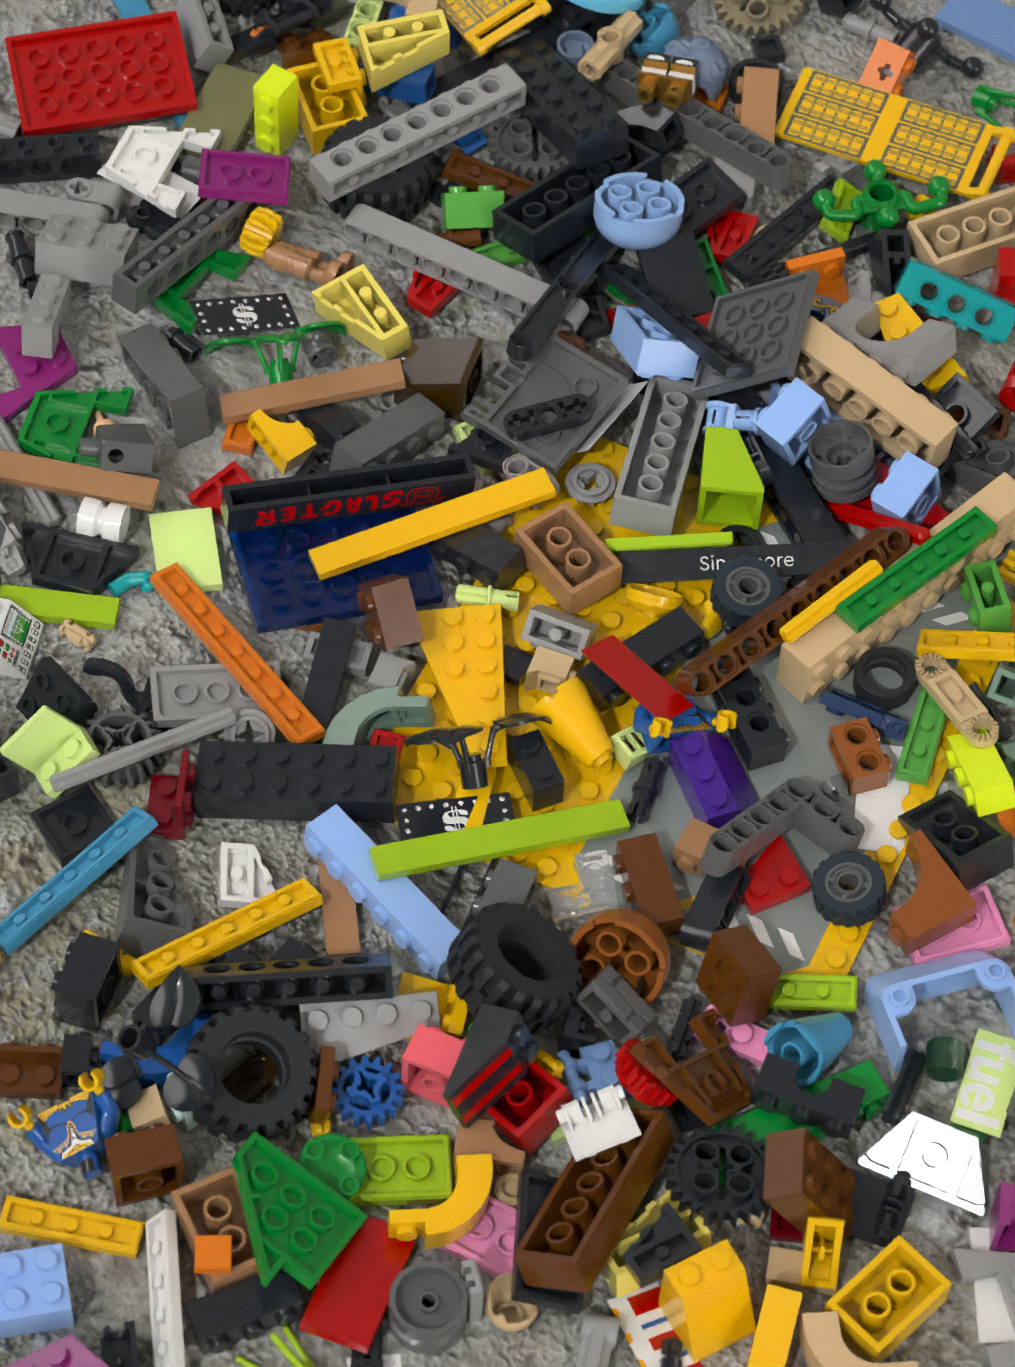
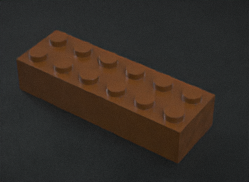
[513,1107,676,1293]

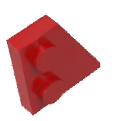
[742,835,811,916]

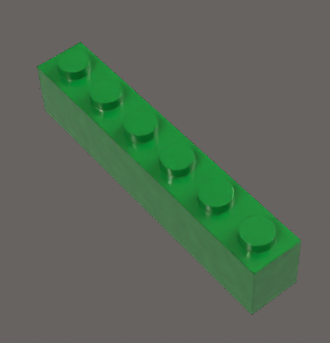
[692,1060,890,1189]

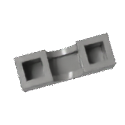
[21,274,71,359]

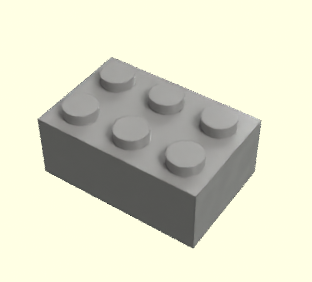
[35,214,139,286]

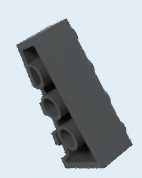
[118,323,212,448]
[329,392,445,471]

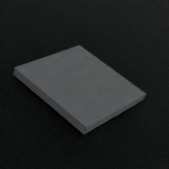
[690,269,820,400]

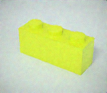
[253,64,299,156]
[944,728,1015,817]

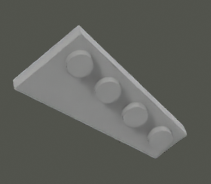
[299,991,440,1067]

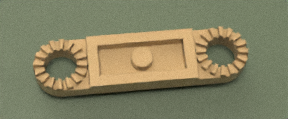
[915,653,999,748]

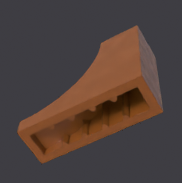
[887,829,977,956]

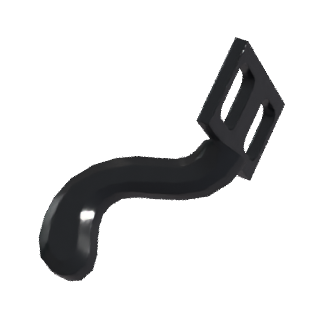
[82,657,168,733]

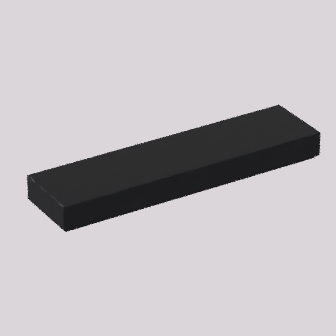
[302,617,357,744]

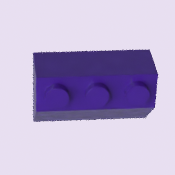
[668,730,758,829]

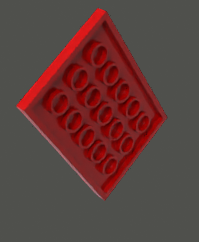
[4,11,198,137]

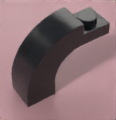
[617,105,684,151]

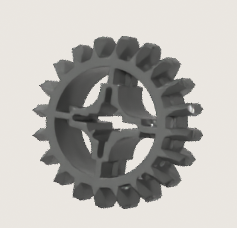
[84,705,164,791]

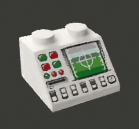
[0,598,44,680]

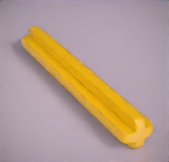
[779,560,883,643]

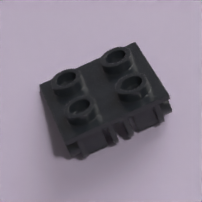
[849,1168,915,1248]

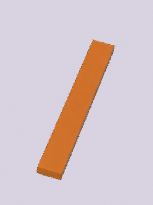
[150,562,325,744]

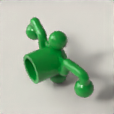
[812,159,951,232]

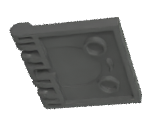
[460,334,628,475]

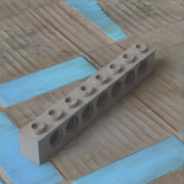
[309,63,526,202]

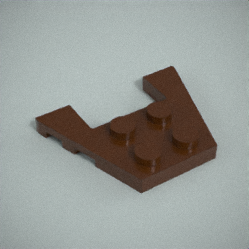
[629,1008,752,1127]

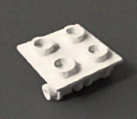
[555,1084,642,1162]

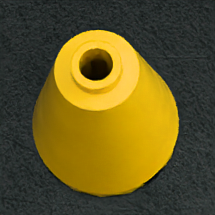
[529,677,614,769]

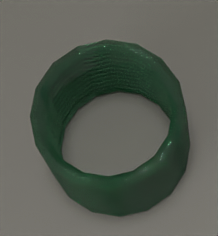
[925,1036,964,1082]

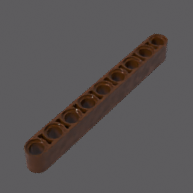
[675,527,910,697]

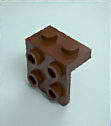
[275,29,334,70]

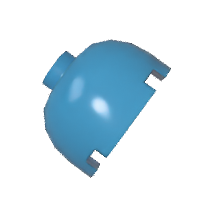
[627,3,680,59]

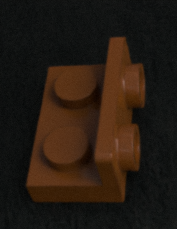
[0,1042,63,1100]

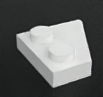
[218,842,276,908]

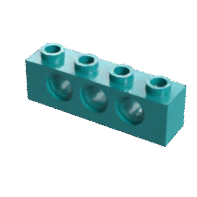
[895,256,1015,344]

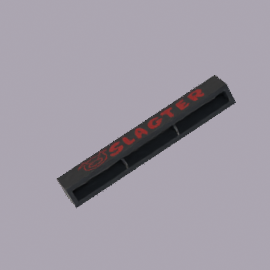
[220,452,476,534]

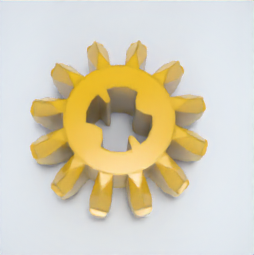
[239,206,283,259]

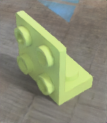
[0,705,100,799]

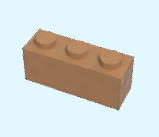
[734,66,779,144]

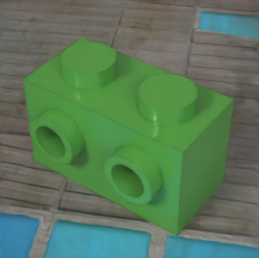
[441,185,504,230]
[959,559,1012,632]

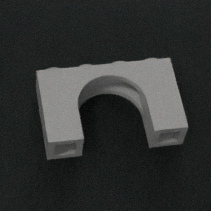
[822,298,957,386]

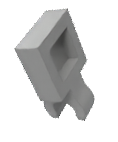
[812,153,863,183]

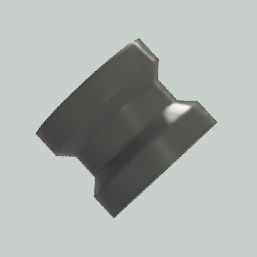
[301,330,338,368]

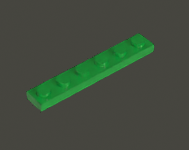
[835,506,998,634]

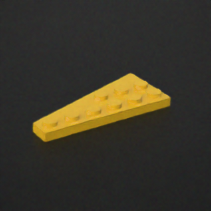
[417,603,508,768]

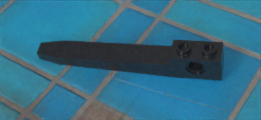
[406,3,613,108]

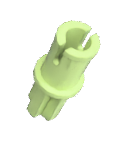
[455,584,520,612]

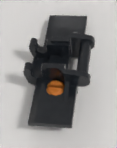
[230,0,353,60]

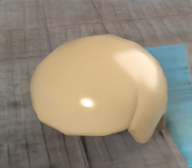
[484,1273,538,1332]

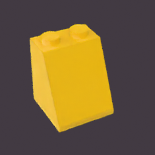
[658,1239,756,1363]

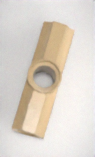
[578,10,643,82]

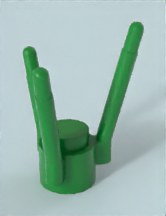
[971,85,1015,127]

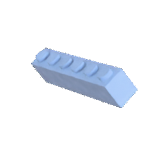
[303,804,460,980]

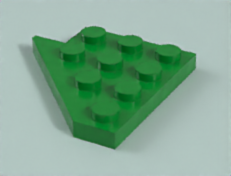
[232,1131,368,1290]

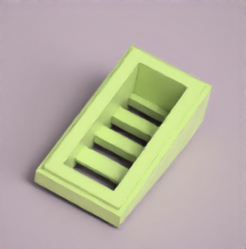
[610,726,657,771]

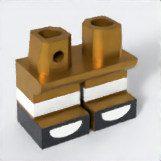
[637,51,699,109]

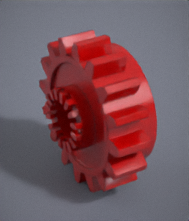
[614,1038,678,1107]

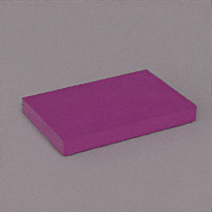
[198,149,291,205]

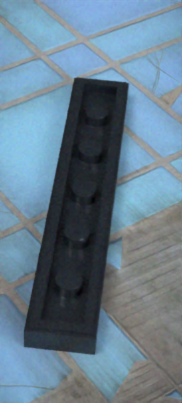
[722,174,837,284]

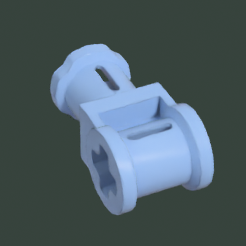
[701,401,763,436]

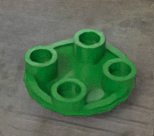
[298,1133,367,1200]

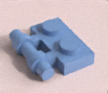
[556,1040,634,1108]

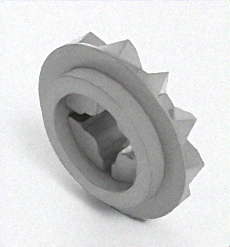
[565,463,615,507]
[223,709,275,743]

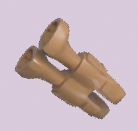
[263,241,356,286]

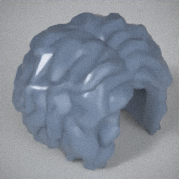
[663,35,731,101]

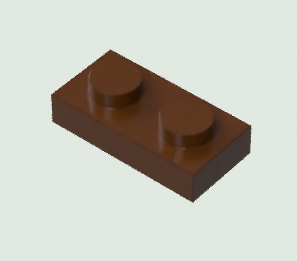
[308,1045,340,1125]

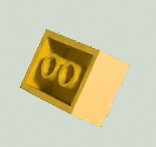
[286,62,367,155]
[824,1235,952,1363]

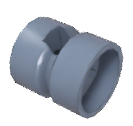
[557,30,594,81]

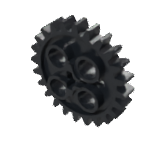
[664,1123,771,1229]

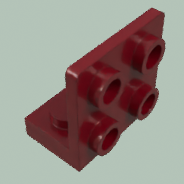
[147,750,196,840]

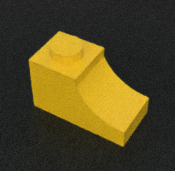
[246,409,317,475]

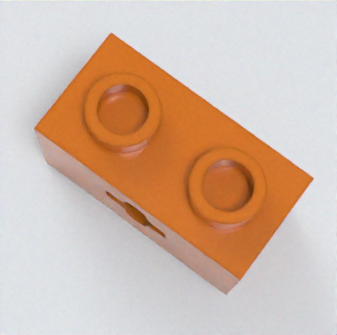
[859,37,917,96]

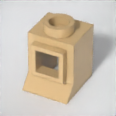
[525,646,578,694]

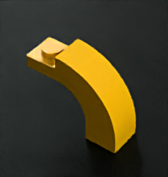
[388,1154,493,1250]

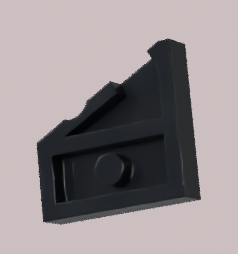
[622,1202,703,1289]

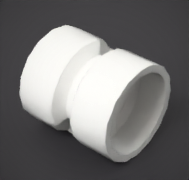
[76,496,131,543]

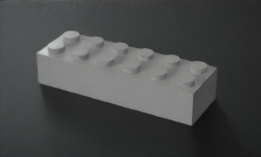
[609,375,709,536]

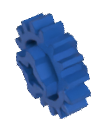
[331,1055,405,1130]

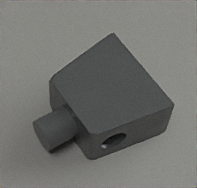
[78,424,154,474]

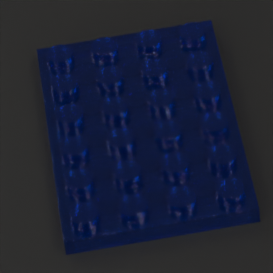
[228,508,443,634]

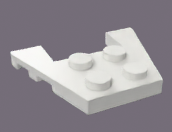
[105,126,222,218]

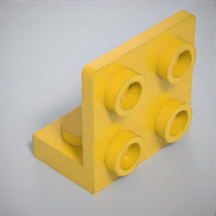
[313,37,367,106]
[396,972,468,1040]

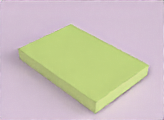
[149,507,223,597]

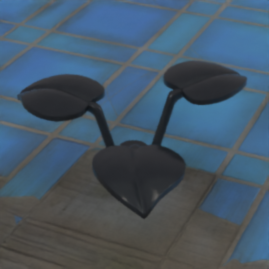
[405,713,552,790]
[93,965,216,1112]

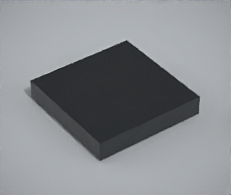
[29,784,114,868]

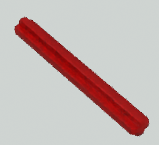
[822,498,932,546]

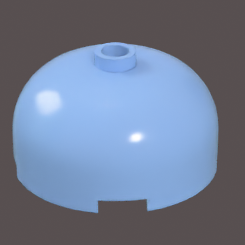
[593,172,685,251]

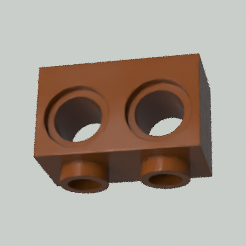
[827,717,892,797]

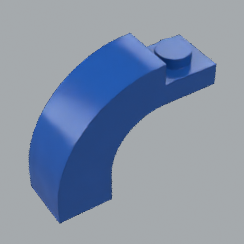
[100,1011,214,1090]

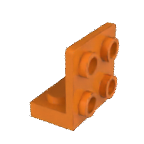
[784,247,849,305]

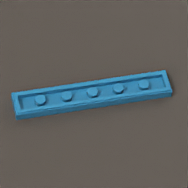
[0,806,158,955]

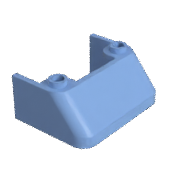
[863,949,1015,1072]

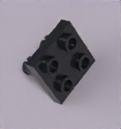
[16,656,98,724]

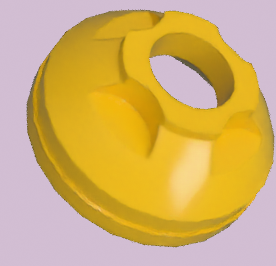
[625,583,684,620]

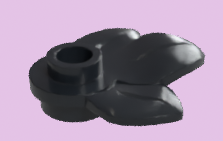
[126,199,184,240]

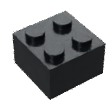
[51,931,122,1033]

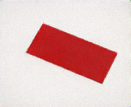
[581,634,694,720]

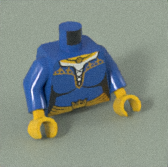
[633,689,737,754]
[7,1068,121,1179]

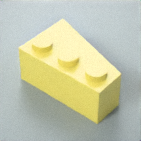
[357,9,450,93]
[311,264,412,361]
[600,1190,711,1299]

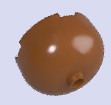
[569,908,671,1005]

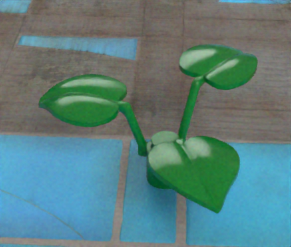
[204,321,346,385]

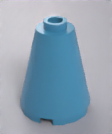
[764,1012,853,1088]

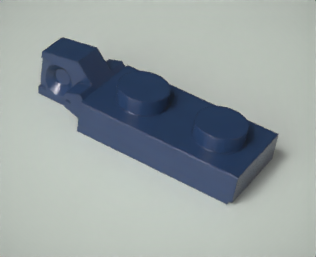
[819,687,910,741]

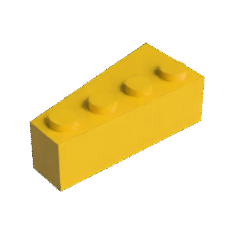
[875,293,971,396]

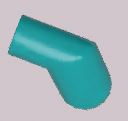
[107,570,154,597]

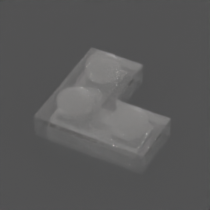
[548,849,620,924]

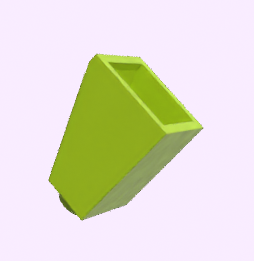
[696,426,764,530]

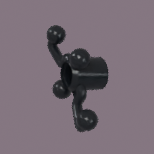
[869,0,984,79]

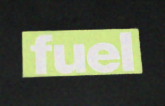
[950,1028,1015,1138]

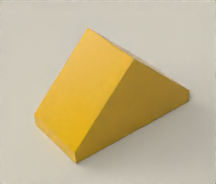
[800,1215,844,1289]

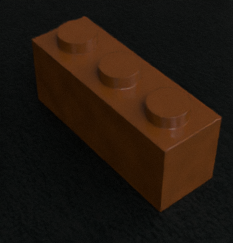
[612,833,684,937]

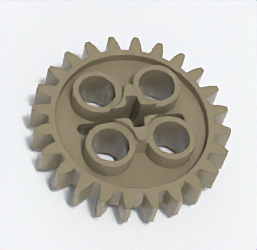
[714,0,806,39]

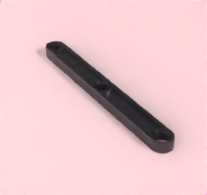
[506,228,620,361]

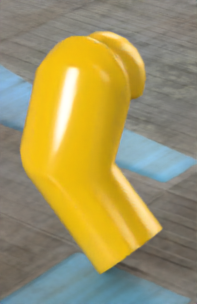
[697,600,723,640]

